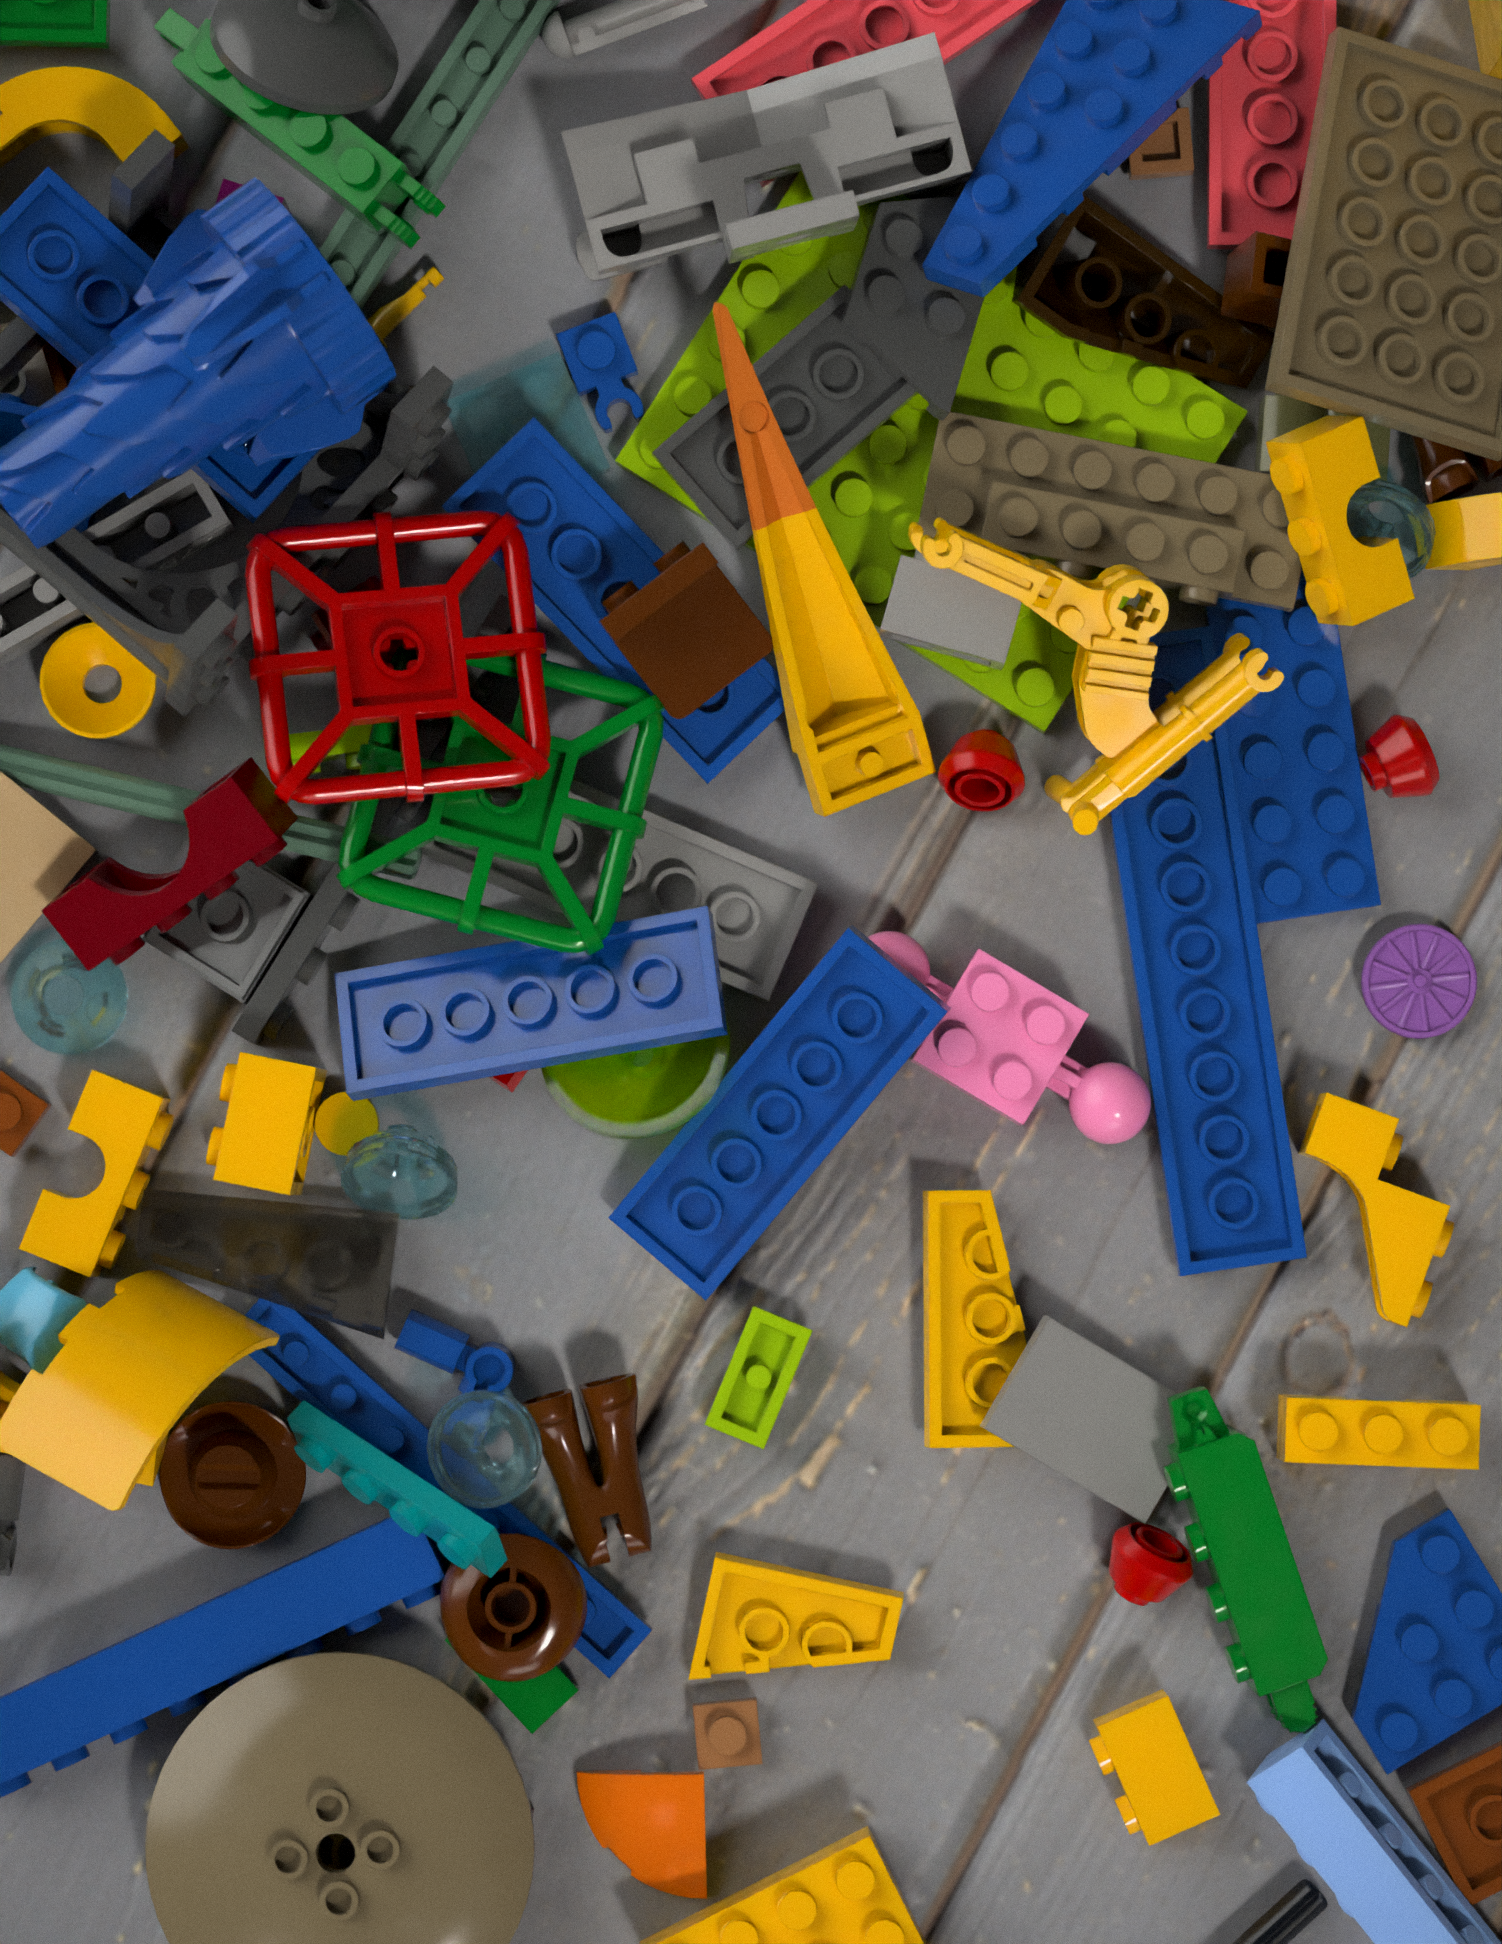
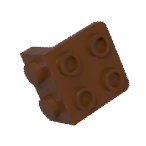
[599,540,773,719]

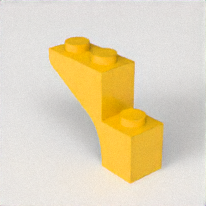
[1298,1092,1454,1327]

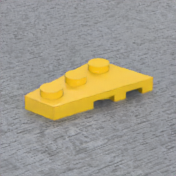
[688,1552,904,1680]

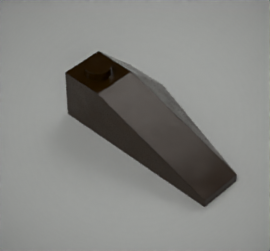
[1012,195,1275,390]

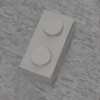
[879,549,1022,670]

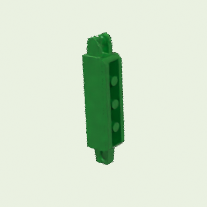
[154,7,446,249]
[1163,1386,1328,1734]

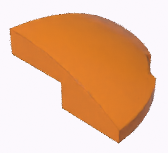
[576,1769,707,1899]

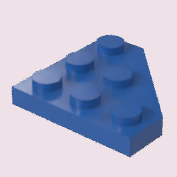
[1351,1507,1502,1775]

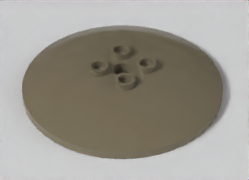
[145,1651,535,1944]

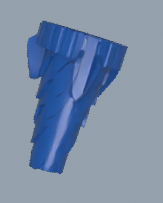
[0,177,397,549]

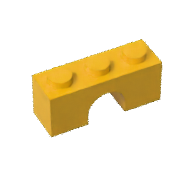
[1266,415,1415,626]
[19,1069,174,1278]
[1276,1394,1481,1470]

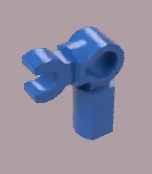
[394,1309,516,1447]

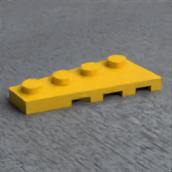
[923,1190,1027,1448]

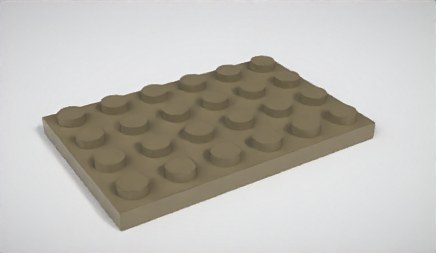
[1265,26,1502,461]

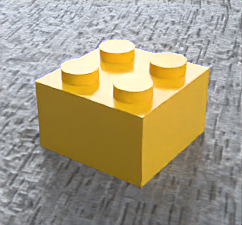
[206,1052,328,1195]

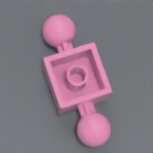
[868,931,1151,1144]

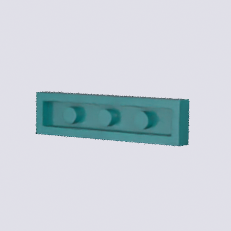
[287,1400,508,1578]

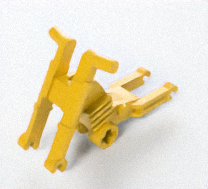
[908,517,1284,835]

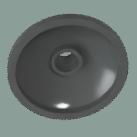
[210,0,399,115]

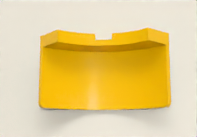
[0,1270,280,1511]

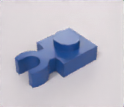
[556,312,644,434]

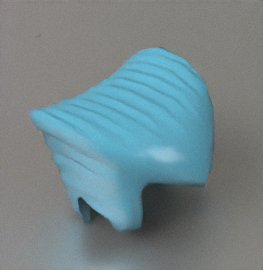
[0,1266,87,1374]

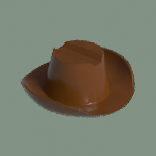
[159,1401,306,1549]
[440,1533,587,1682]

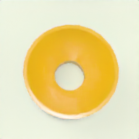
[39,622,157,739]

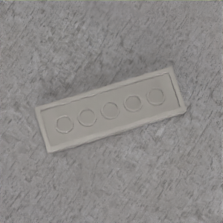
[420,779,819,1002]

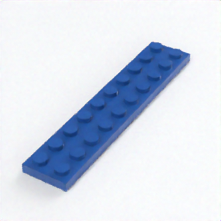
[1099,626,1307,1276]

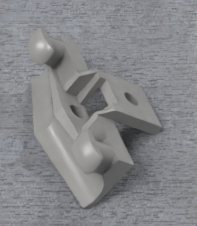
[561,32,976,281]

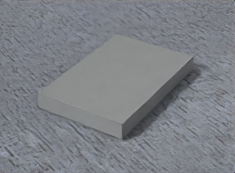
[980,1315,1177,1524]

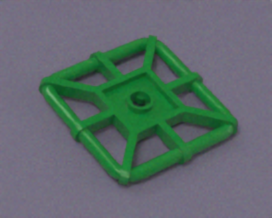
[336,643,665,956]

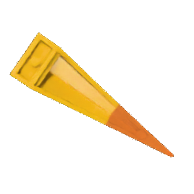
[712,302,936,817]

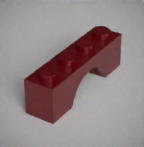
[41,757,298,972]

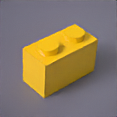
[1088,1689,1220,1846]

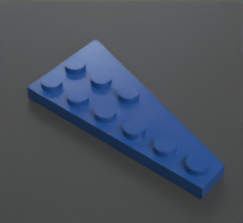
[922,0,1263,298]

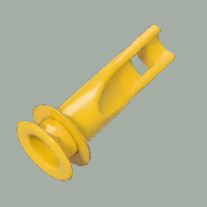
[367,266,444,348]

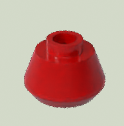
[1359,714,1440,798]
[938,729,1025,812]
[1109,1522,1193,1606]

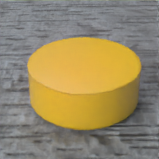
[314,1092,380,1156]

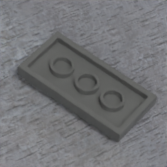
[652,284,918,552]

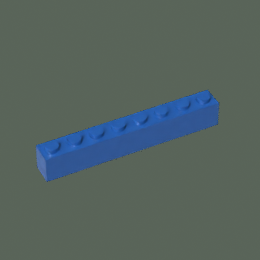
[0,1516,447,1798]

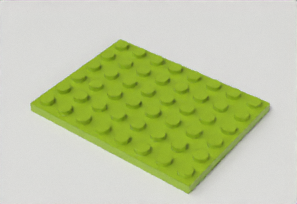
[615,171,1248,734]

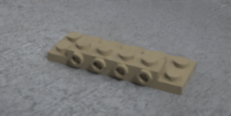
[919,411,1302,612]

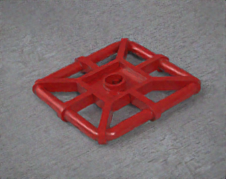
[245,510,551,805]

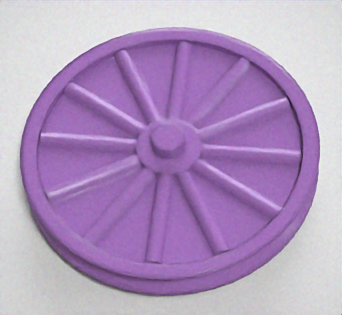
[1361,924,1477,1039]

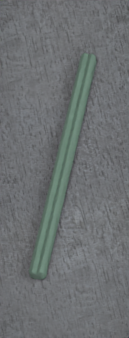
[0,744,422,880]

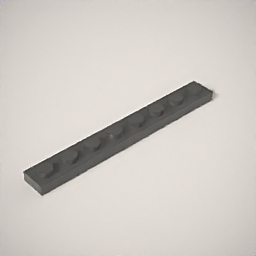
[231,594,513,1046]

